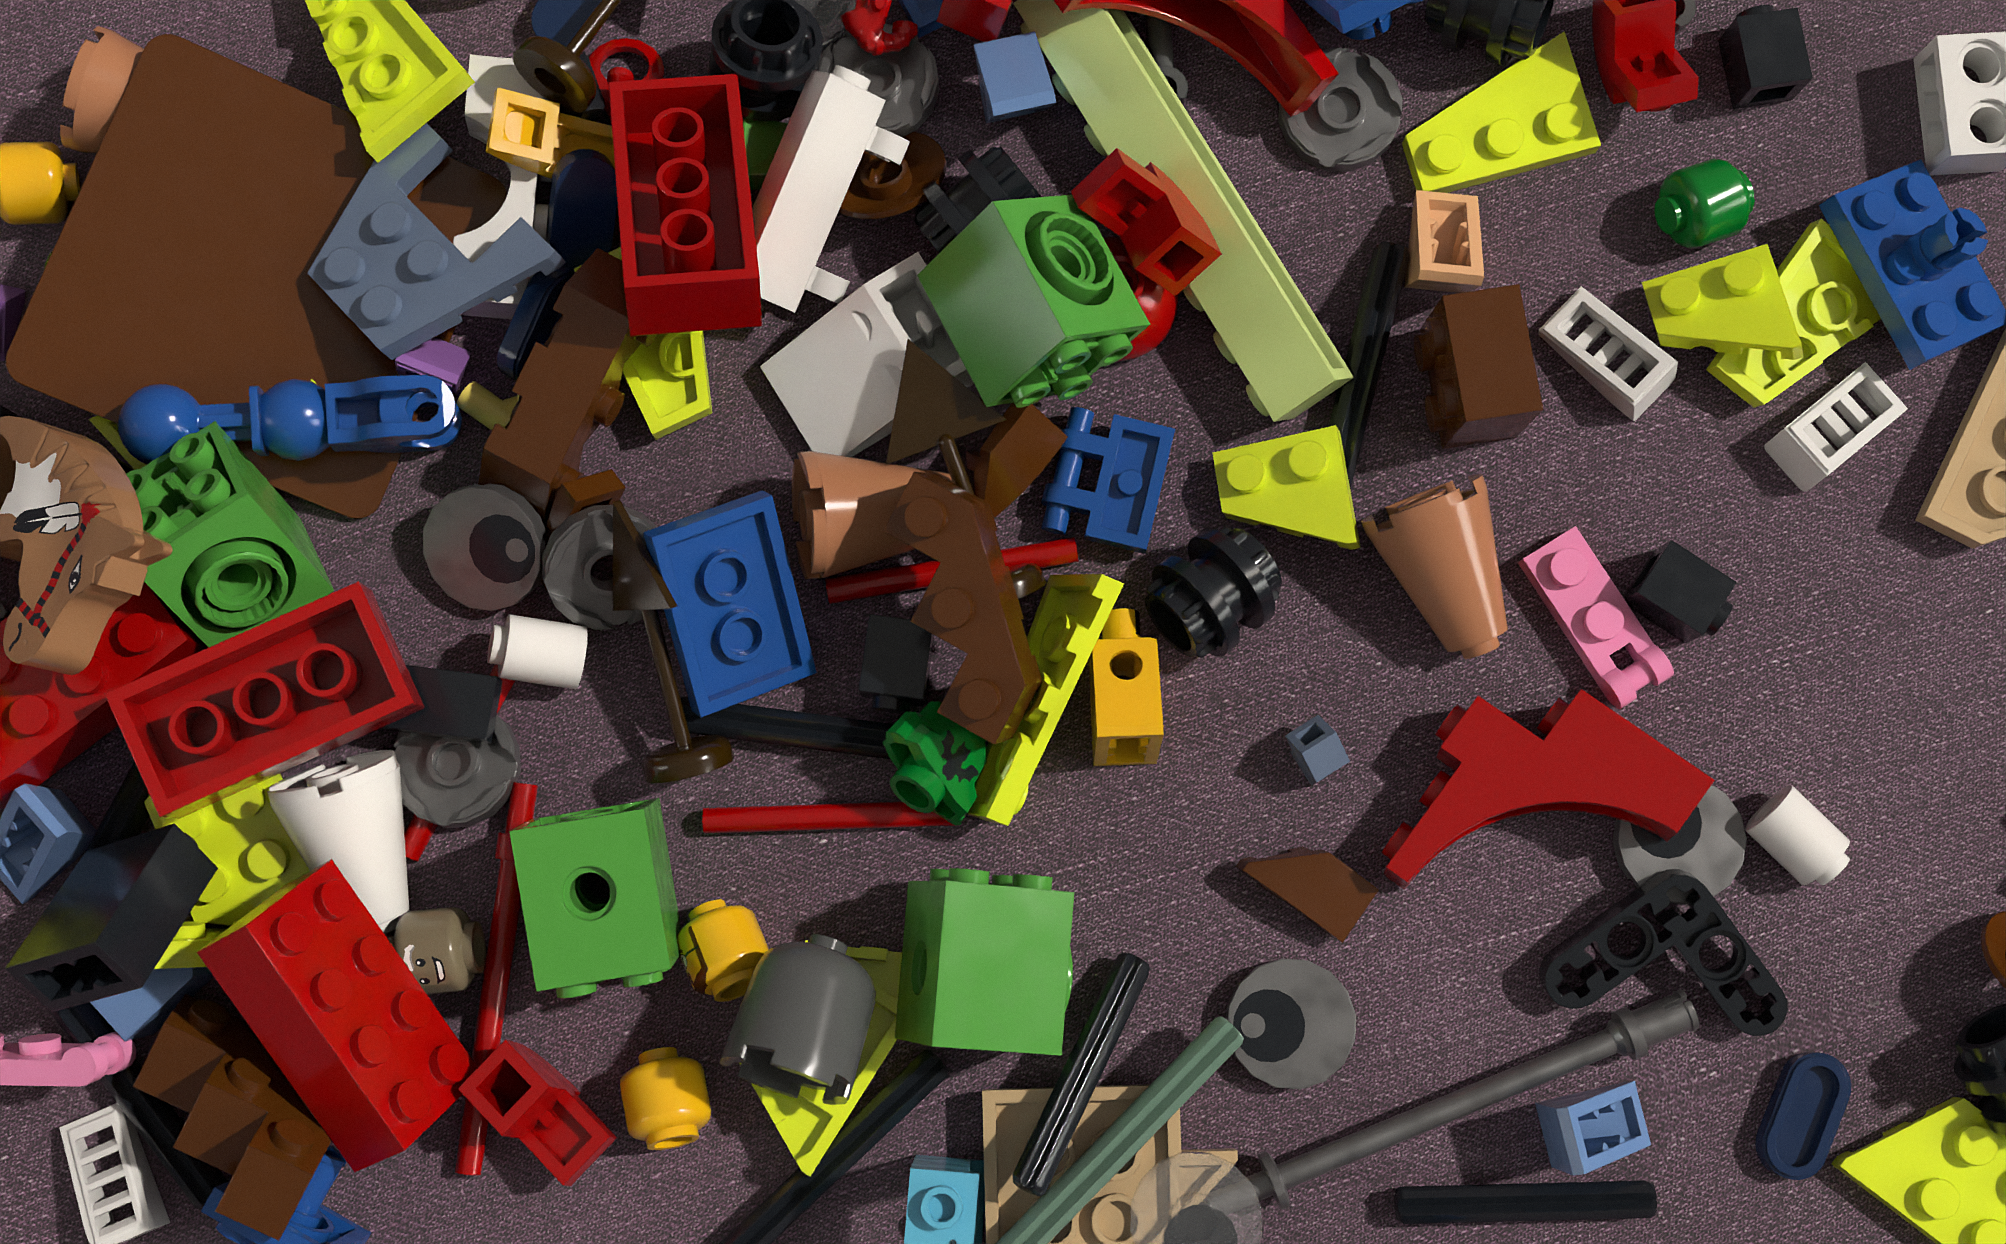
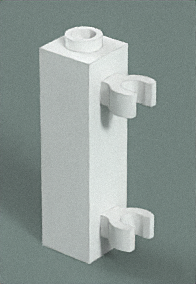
[752,65,910,313]

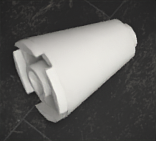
[267,750,409,934]

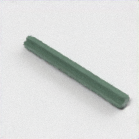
[995,1016,1244,1244]

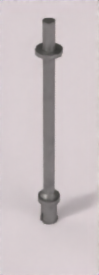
[1206,989,1699,1215]

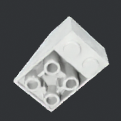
[760,252,974,457]

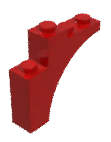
[1054,0,1339,117]
[1381,689,1715,890]

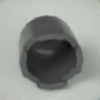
[719,934,876,1105]

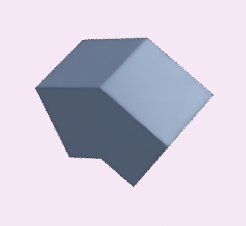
[1285,715,1350,786]

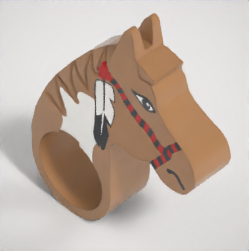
[0,416,173,675]

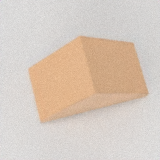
[1404,190,1484,293]

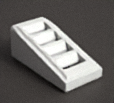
[1538,286,1678,421]
[1764,362,1908,492]
[59,1103,170,1244]

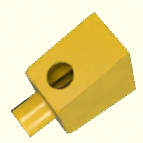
[1089,608,1164,766]

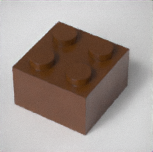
[1414,284,1544,449]

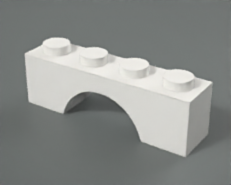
[453,54,552,319]

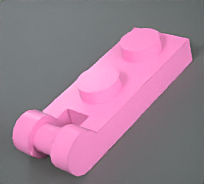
[1518,526,1674,709]
[0,1031,136,1087]

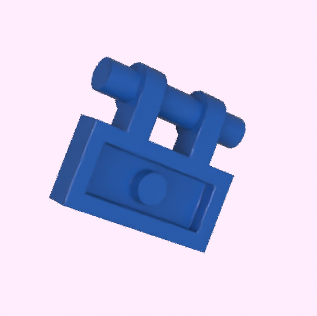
[1041,407,1175,554]

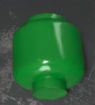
[1654,159,1755,249]

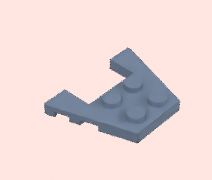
[308,123,566,360]

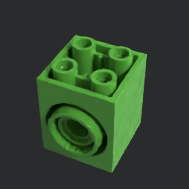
[917,195,1151,408]
[126,421,334,647]
[509,798,681,999]
[895,868,1074,1056]

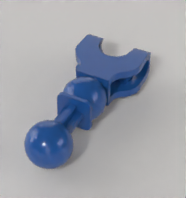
[118,375,463,464]

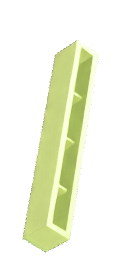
[1013,0,1354,422]

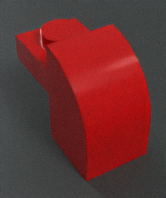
[1592,0,1699,113]
[1071,148,1222,296]
[458,1039,617,1186]

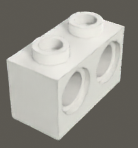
[1913,32,2006,176]

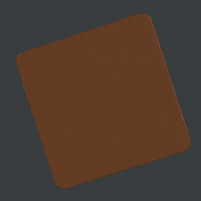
[6,34,507,519]

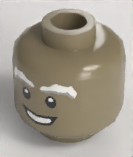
[387,907,486,995]

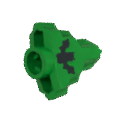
[882,701,987,826]

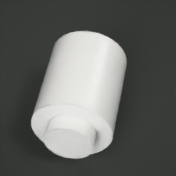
[487,614,587,690]
[1745,785,1850,885]

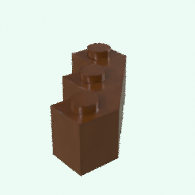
[478,248,658,524]
[884,472,1042,745]
[133,994,331,1241]

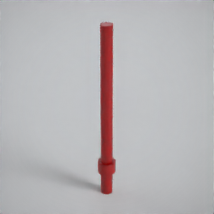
[455,782,538,1175]

